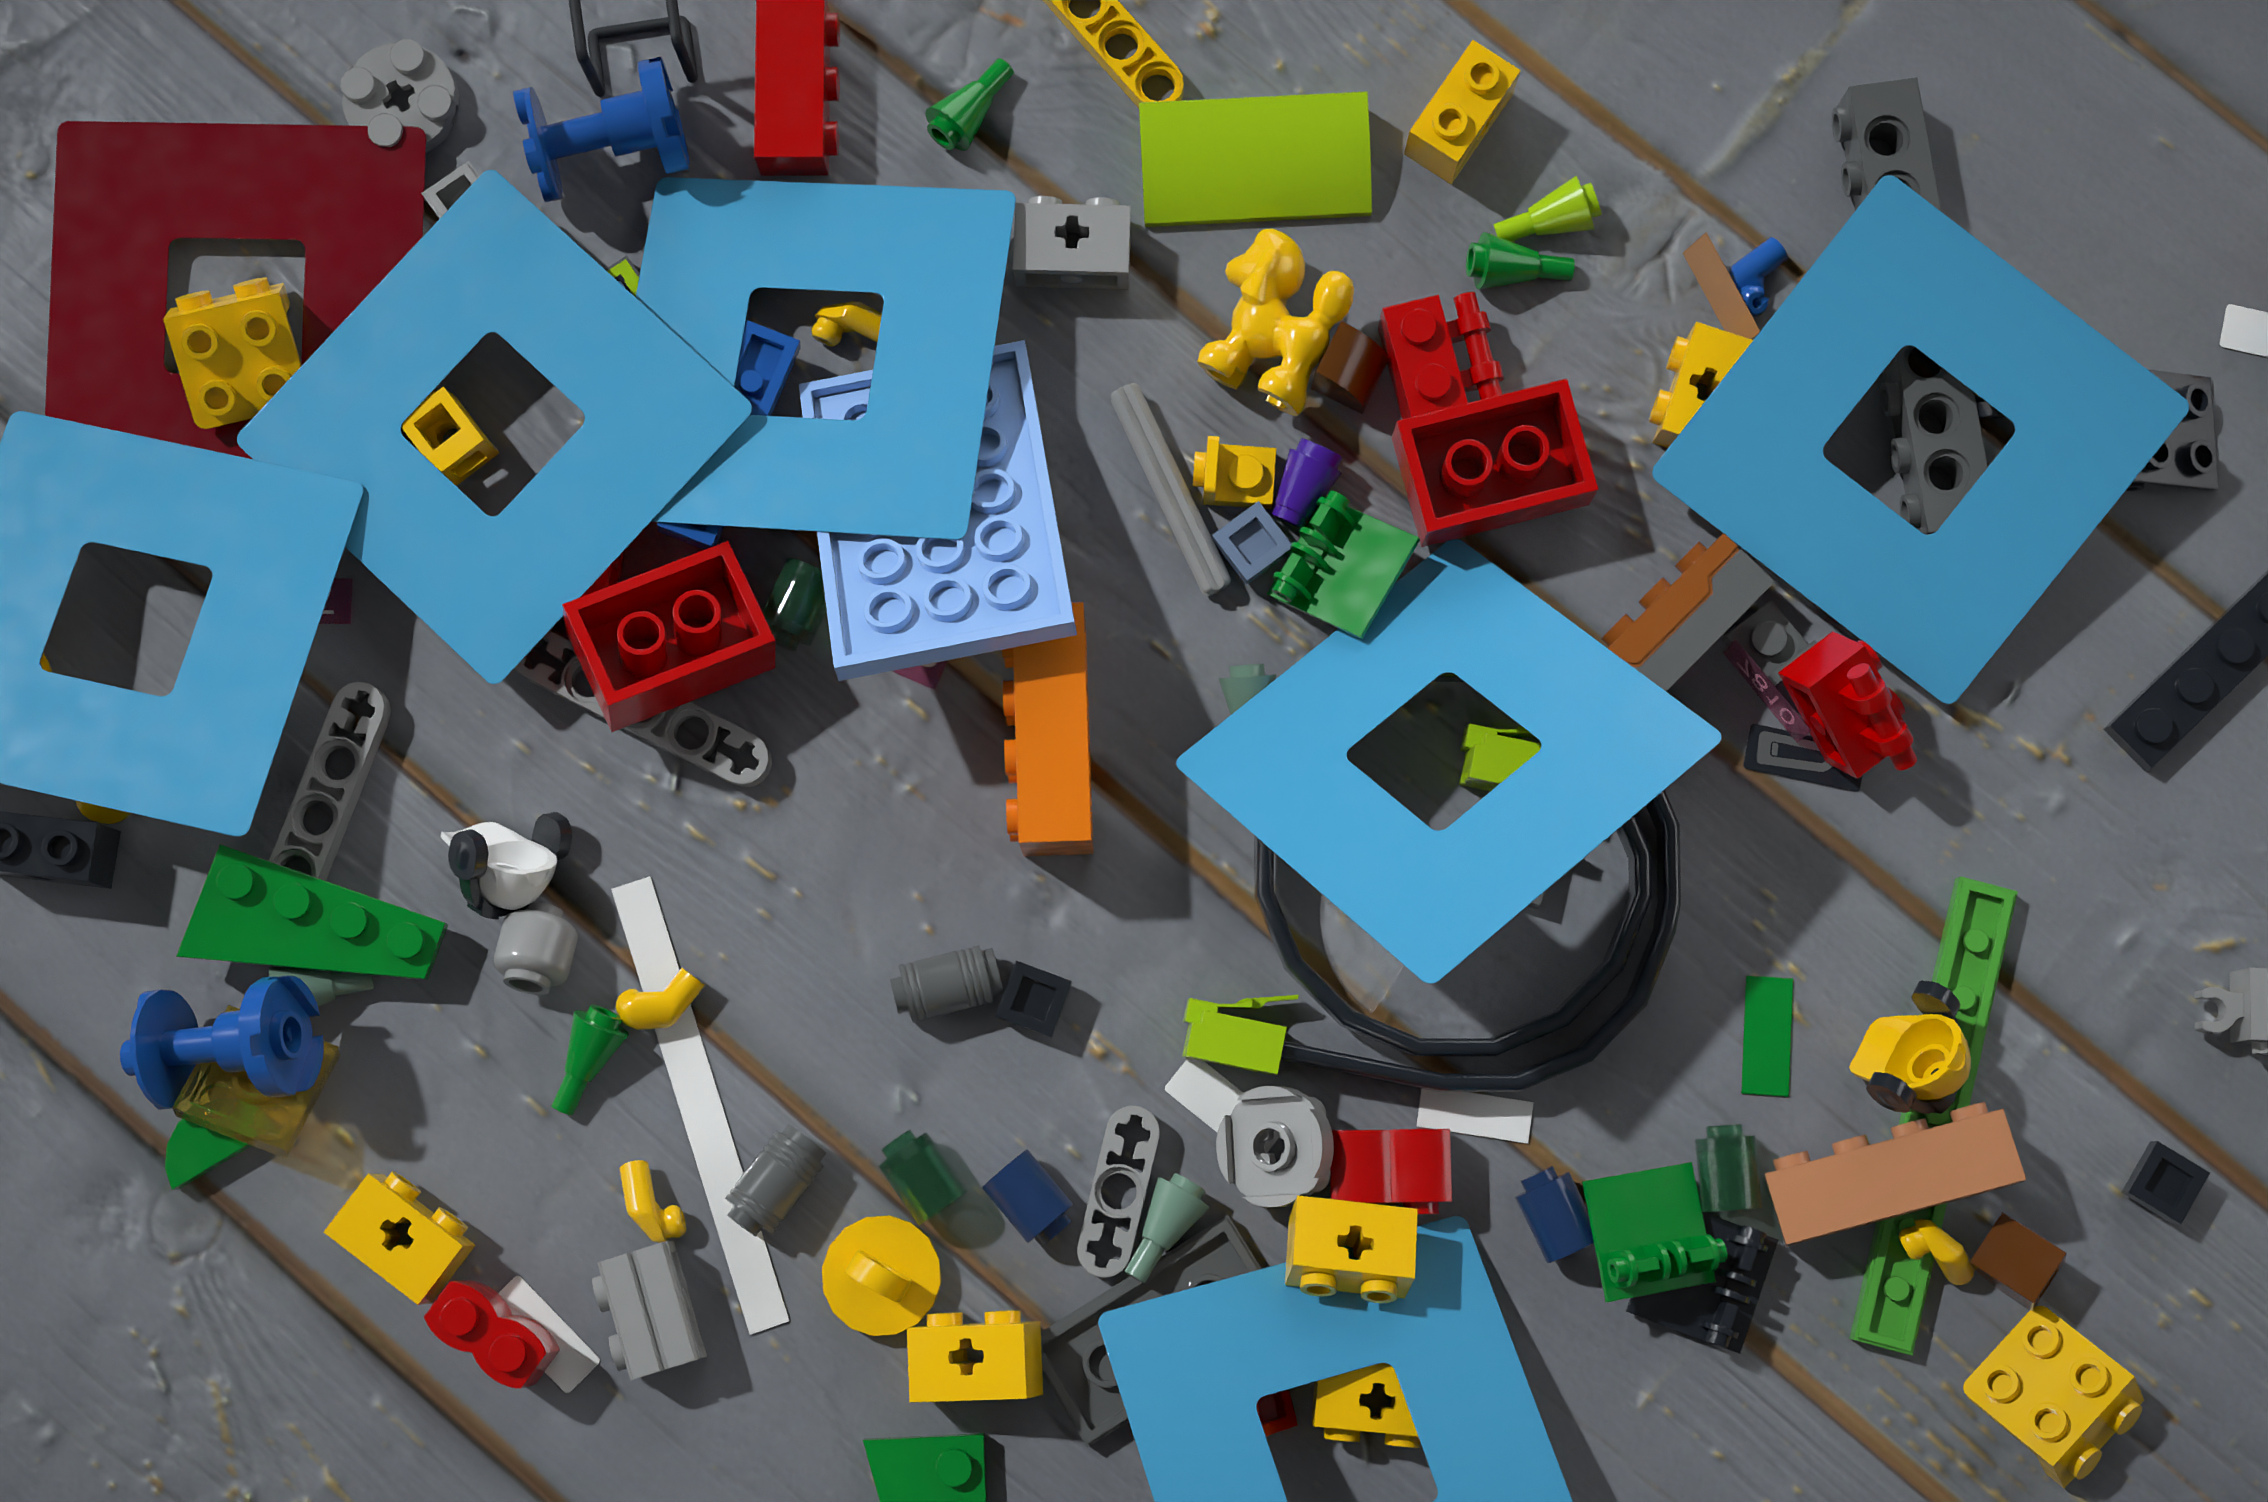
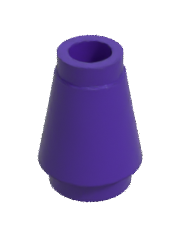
[1272,438,1343,528]

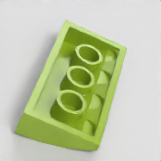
[1139,91,1372,227]

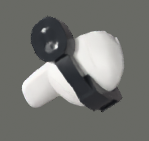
[440,812,572,920]

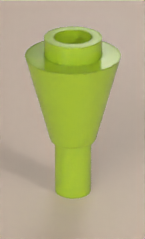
[1493,176,1602,242]

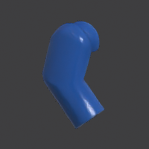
[1729,237,1788,317]

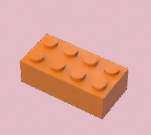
[1002,602,1094,856]

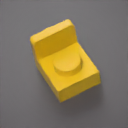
[1193,436,1276,509]

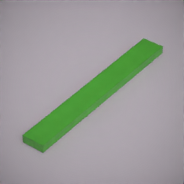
[1849,876,2018,1356]

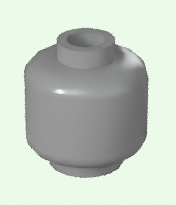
[493,902,578,995]

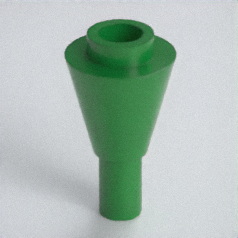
[925,58,1014,151]
[1466,232,1575,290]
[551,1005,629,1115]

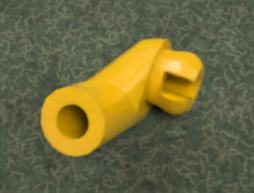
[811,301,882,347]
[616,968,705,1030]
[619,1160,686,1243]
[1898,1219,1975,1285]

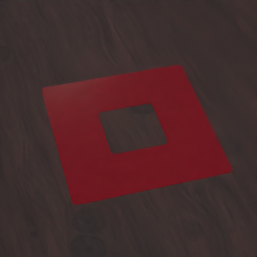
[45,121,426,459]

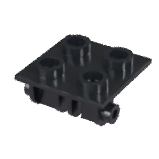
[2125,369,2219,491]
[1626,1211,1779,1354]

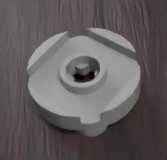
[340,39,460,153]
[1216,1086,1334,1207]

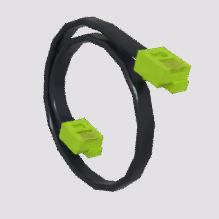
[1182,672,1681,1092]

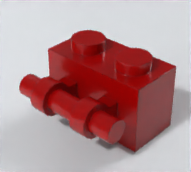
[1378,292,1505,419]
[1778,631,1917,779]

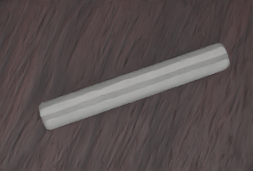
[1111,383,1231,596]

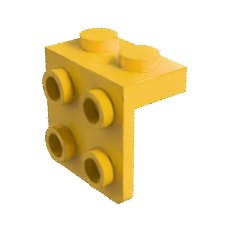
[163,277,302,429]
[1963,1306,2144,1489]

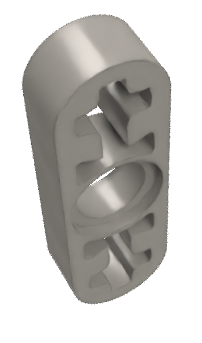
[1077,1106,1160,1278]

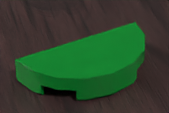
[165,1099,281,1190]

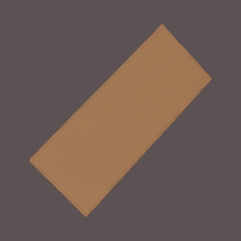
[1683,232,1760,339]

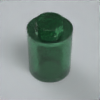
[762,558,827,651]
[1695,1124,1762,1212]
[878,1129,968,1226]

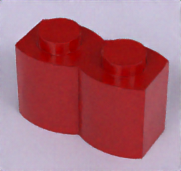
[1329,1129,1452,1214]
[424,1280,560,1389]

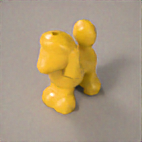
[1197,229,1354,416]

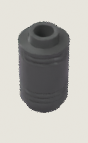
[890,945,1003,1022]
[725,1125,826,1237]

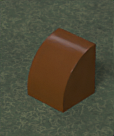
[1311,321,1388,414]
[1970,1212,2067,1311]

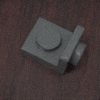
[1722,600,1817,693]

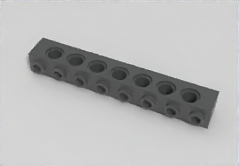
[1832,77,1988,535]

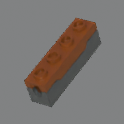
[1602,533,1775,691]

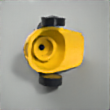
[1849,980,1971,1114]

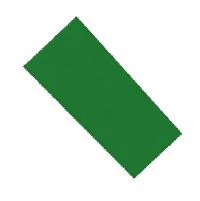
[1741,975,1793,1097]

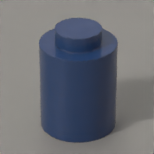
[982,1149,1074,1245]
[1515,1166,1594,1263]

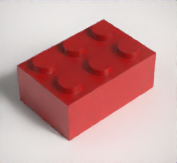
[1392,378,1599,547]
[562,541,776,733]

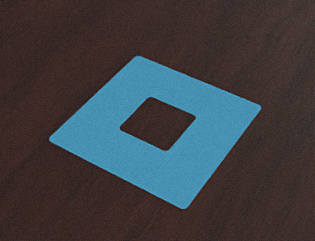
[237,170,752,684]
[1652,175,2189,704]
[636,177,1016,540]
[0,411,363,837]
[1176,539,1721,984]
[1098,1216,1573,1502]

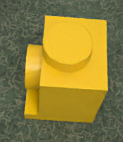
[401,386,500,486]

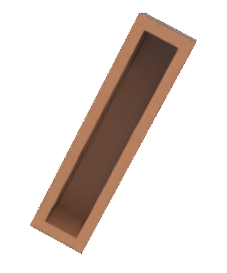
[1765,1102,2026,1247]

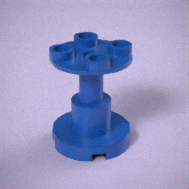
[513,56,690,202]
[120,976,324,1110]

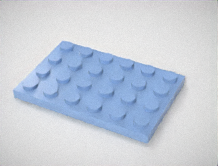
[799,340,1077,681]

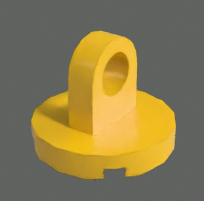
[822,1215,942,1336]

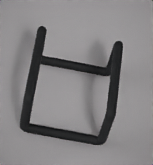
[569,0,698,97]

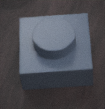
[1212,501,1292,585]

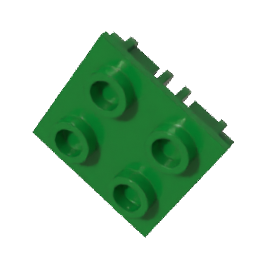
[1267,490,1421,639]
[1582,1162,1727,1302]

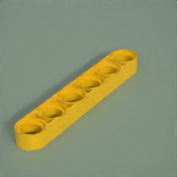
[1042,0,1184,108]

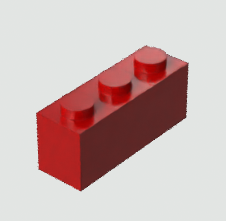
[754,0,840,176]

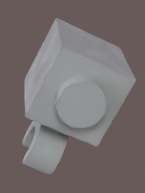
[2194,968,2268,1055]

